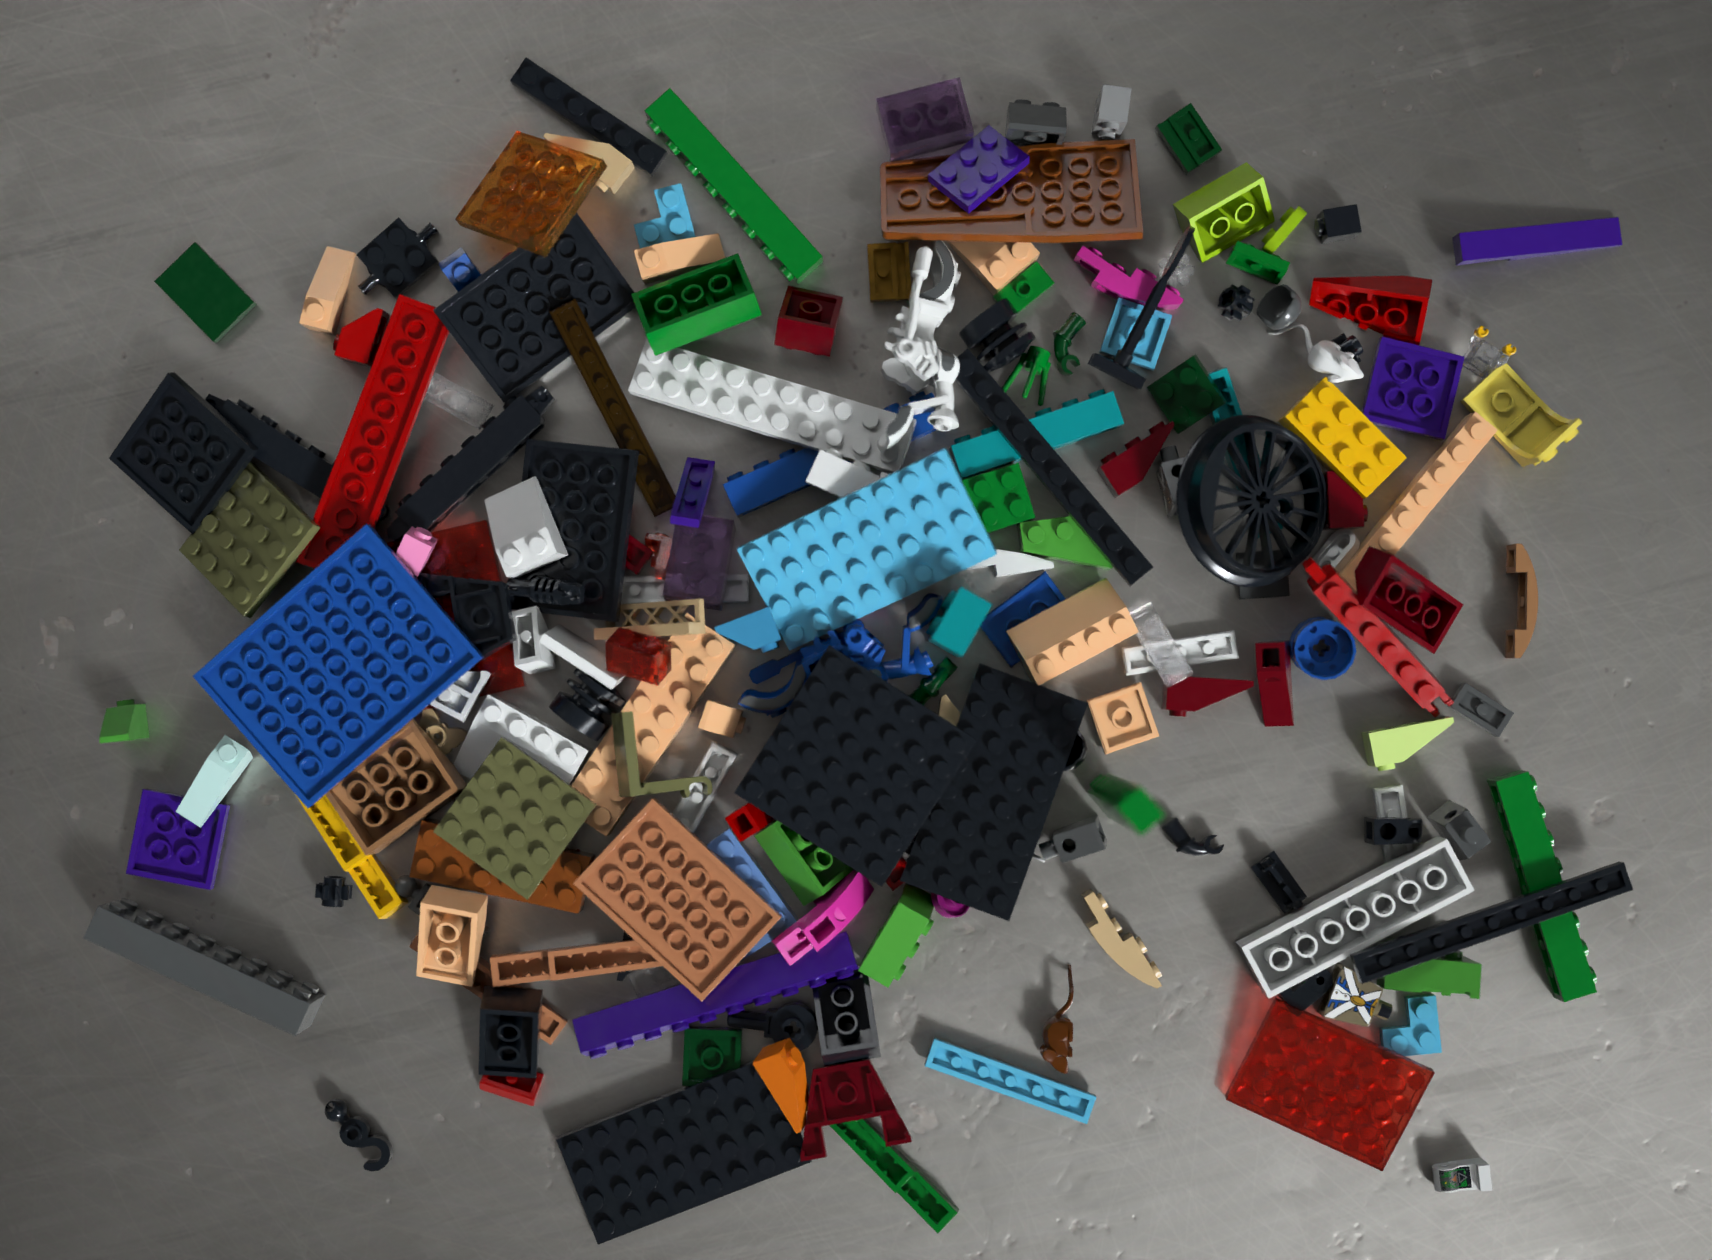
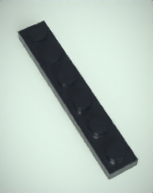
[510,58,668,177]

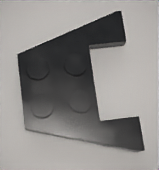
[418,573,516,662]

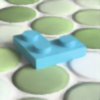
[634,183,696,248]
[1379,994,1442,1058]

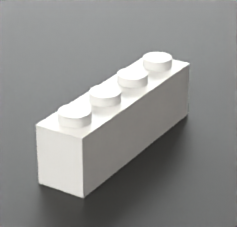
[806,448,889,498]

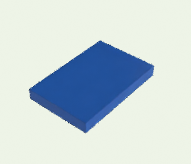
[980,571,1066,668]

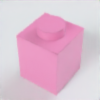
[396,527,438,576]

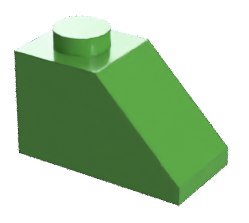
[99,699,150,743]

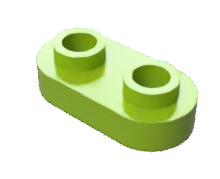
[1261,206,1307,254]

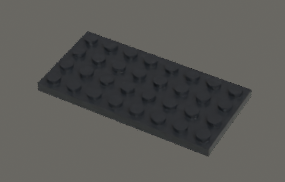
[900,663,1088,921]
[556,1060,812,1245]

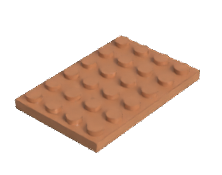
[573,797,782,1002]

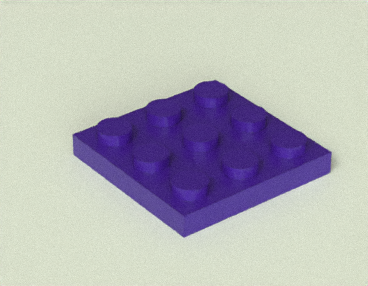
[1361,336,1465,441]
[126,789,230,890]

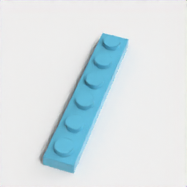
[924,1037,1096,1124]

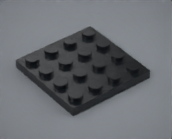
[109,372,259,534]

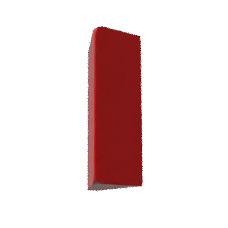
[479,1072,544,1106]

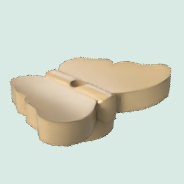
[419,706,468,755]

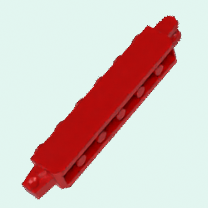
[1302,556,1454,718]

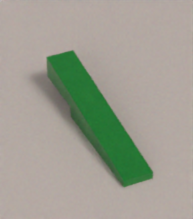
[829,1119,959,1234]

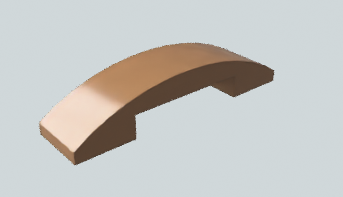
[1505,543,1538,658]

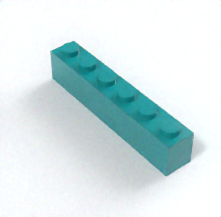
[950,389,1124,480]

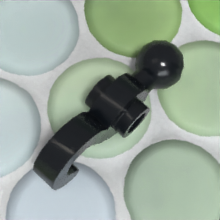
[325,1099,393,1171]

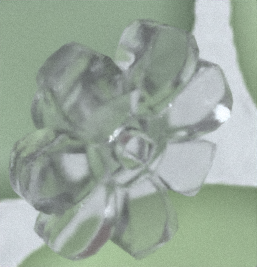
[1158,252,1195,288]

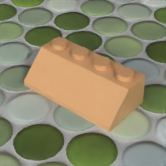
[1006,578,1139,686]

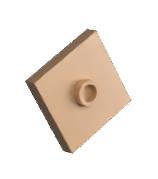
[1086,682,1159,755]

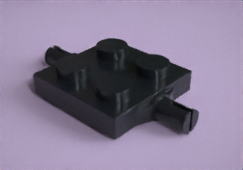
[356,217,439,299]

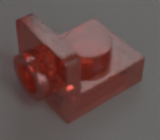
[645,532,674,580]

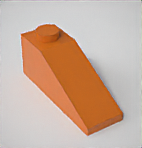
[752,1037,809,1134]

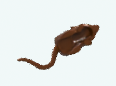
[1040,965,1074,1074]

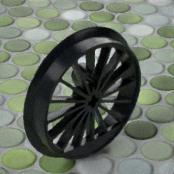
[1177,415,1327,587]

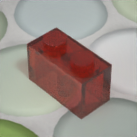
[605,627,671,686]

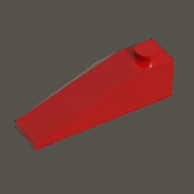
[1309,275,1432,345]

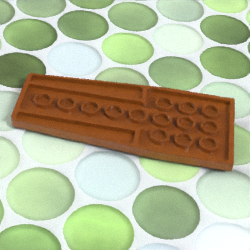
[880,139,1143,243]

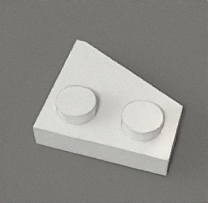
[429,671,491,722]

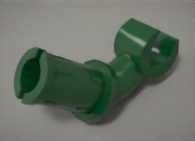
[1053,312,1086,376]
[909,656,958,705]

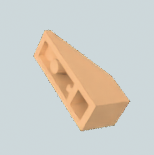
[634,233,725,285]
[299,246,356,336]

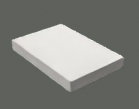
[539,624,631,689]

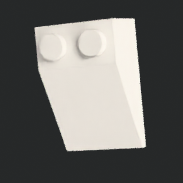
[484,476,568,578]

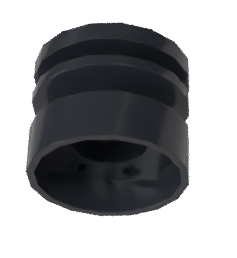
[959,298,1036,373]
[549,668,627,741]

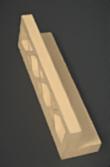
[594,599,705,640]

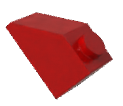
[333,308,389,368]

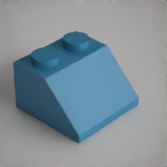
[714,607,783,653]

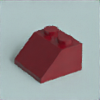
[774,285,843,357]

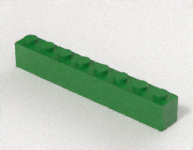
[644,88,823,285]
[1487,770,1597,1002]
[1086,773,1165,836]

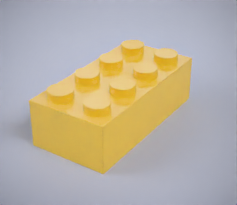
[1278,376,1407,499]

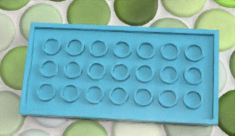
[737,447,997,651]

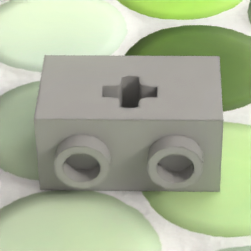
[1092,84,1132,140]

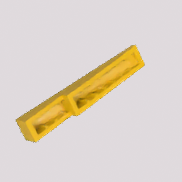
[294,793,409,919]

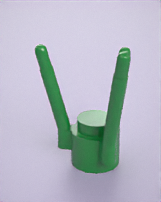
[1002,346,1051,406]

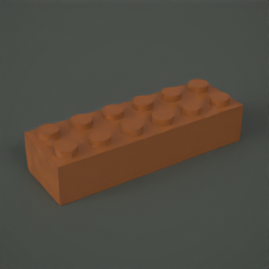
[409,818,595,914]

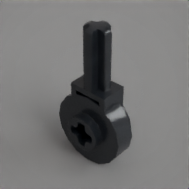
[727,1002,818,1051]

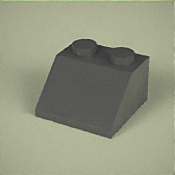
[1005,99,1067,146]

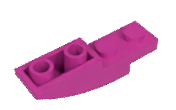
[1073,246,1184,310]
[772,870,874,966]

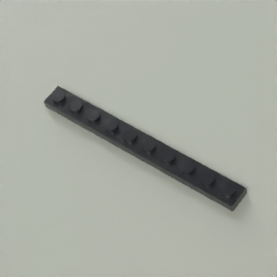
[955,349,1153,587]
[1350,862,1633,984]

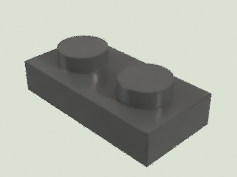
[1447,683,1514,737]

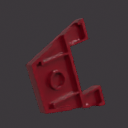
[800,1059,912,1162]

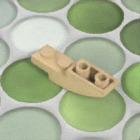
[1081,889,1162,989]

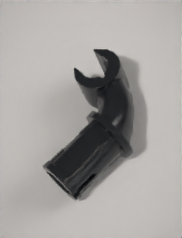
[1162,817,1224,856]

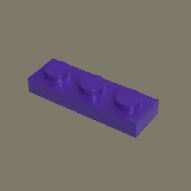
[670,457,715,528]

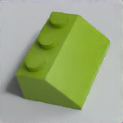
[1173,162,1275,263]

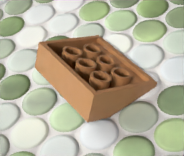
[325,719,467,856]

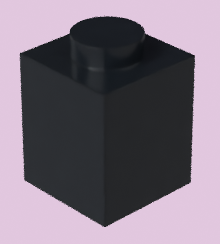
[1314,204,1362,244]

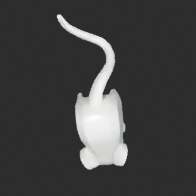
[1268,323,1364,383]

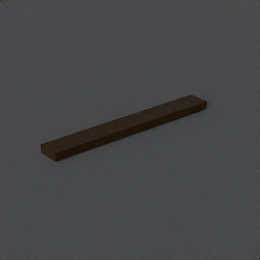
[550,299,676,517]

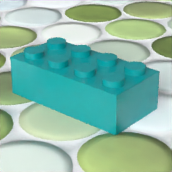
[926,587,992,657]

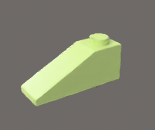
[1361,716,1454,771]

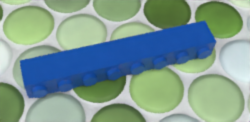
[723,391,937,518]

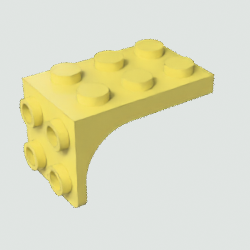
[1460,361,1582,467]

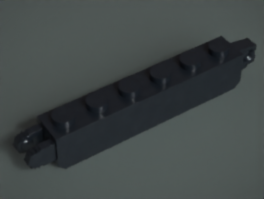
[386,386,555,542]
[205,394,391,521]

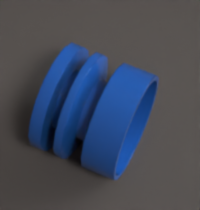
[1289,617,1356,680]

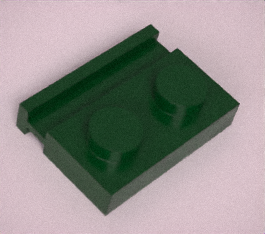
[1155,103,1222,175]

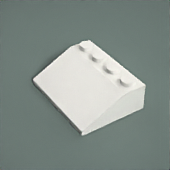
[453,694,593,785]

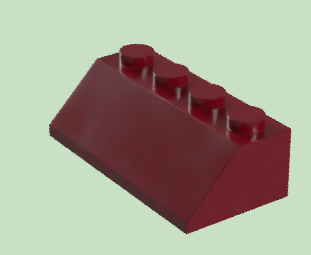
[1355,546,1464,654]

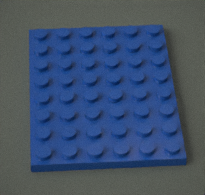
[193,524,484,808]

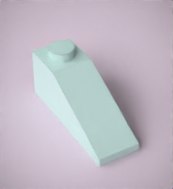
[176,735,253,828]

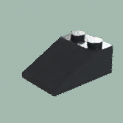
[812,965,881,1066]
[478,986,543,1078]

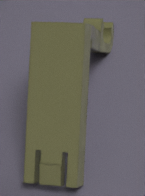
[611,711,712,798]

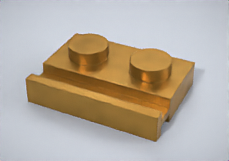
[867,242,911,303]

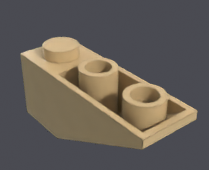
[543,133,635,195]

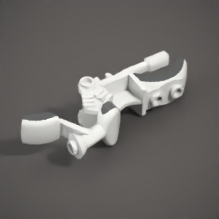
[877,240,961,452]

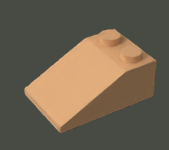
[946,241,1040,296]
[416,885,488,987]

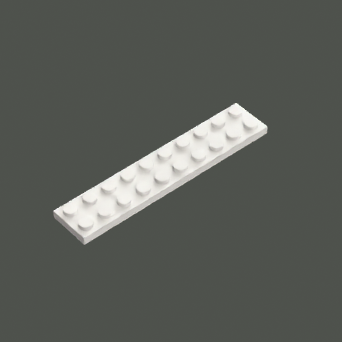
[628,339,917,473]

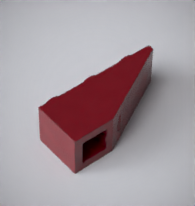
[1097,421,1175,498]
[1255,640,1294,727]

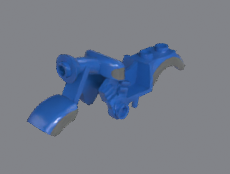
[738,593,943,718]

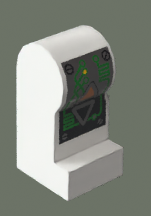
[1432,1158,1493,1193]

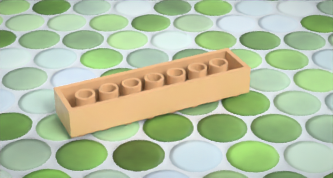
[571,613,736,837]

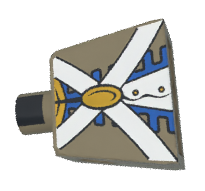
[1317,962,1392,1027]

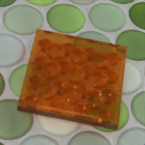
[455,131,607,257]

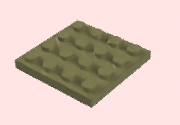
[179,462,320,619]
[433,737,597,900]

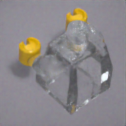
[1463,326,1516,379]

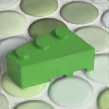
[1017,516,1113,570]
[858,883,934,987]
[1377,951,1482,999]

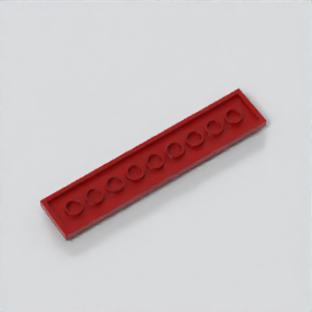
[297,294,449,569]

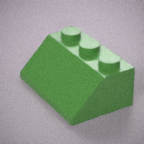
[754,820,854,906]

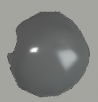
[1256,284,1301,330]

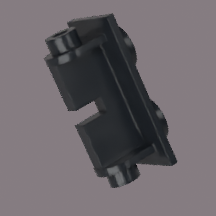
[1251,851,1307,914]

